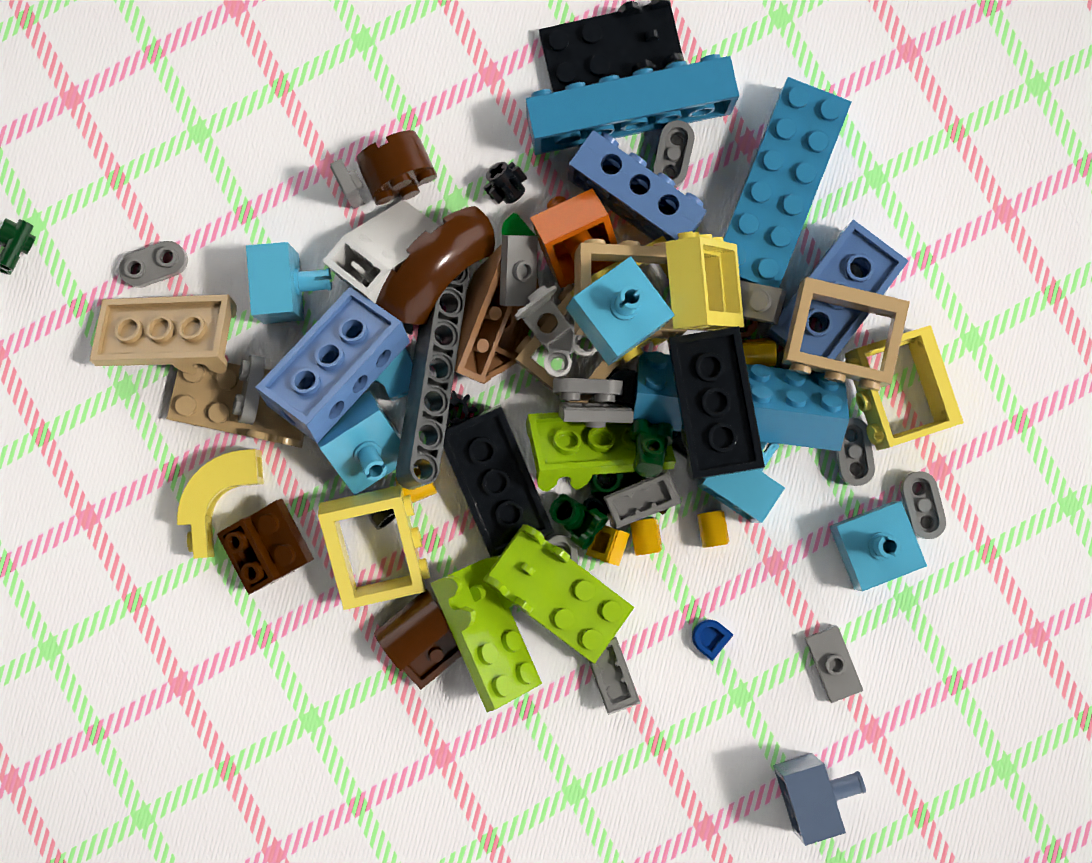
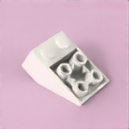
[322,200,440,304]

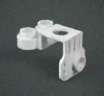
[515,285,597,378]

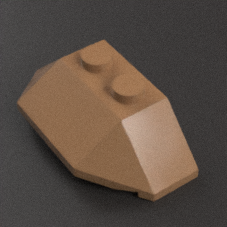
[454,244,539,384]

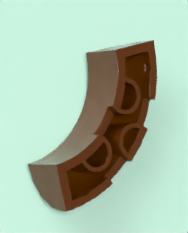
[376,206,495,325]

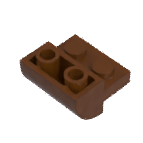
[217,499,314,595]
[374,588,462,690]

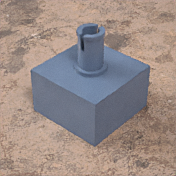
[773,753,866,846]

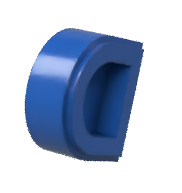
[692,619,734,661]

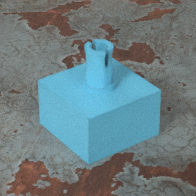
[246,242,332,324]
[566,256,675,366]
[318,391,401,495]
[696,442,785,523]
[829,501,927,592]

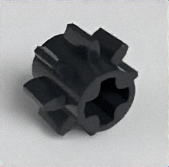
[483,162,528,204]
[446,391,478,428]

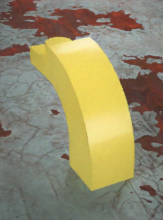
[177,449,264,559]

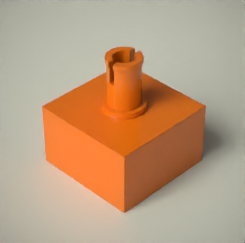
[530,188,618,289]

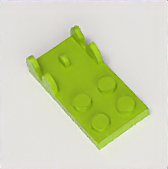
[526,408,676,492]
[482,524,635,664]
[430,556,542,713]

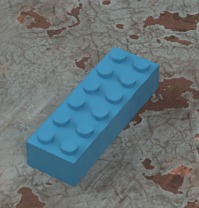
[526,54,739,155]
[723,77,852,288]
[633,351,850,451]

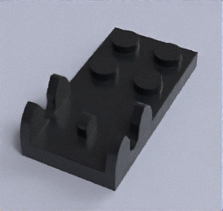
[539,0,685,93]
[667,326,765,480]
[443,404,554,557]

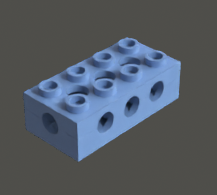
[568,130,707,241]
[765,219,909,373]
[255,286,410,444]

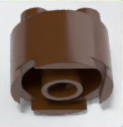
[356,130,437,206]

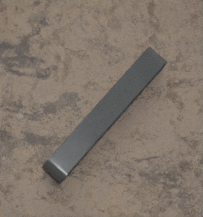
[396,267,469,490]

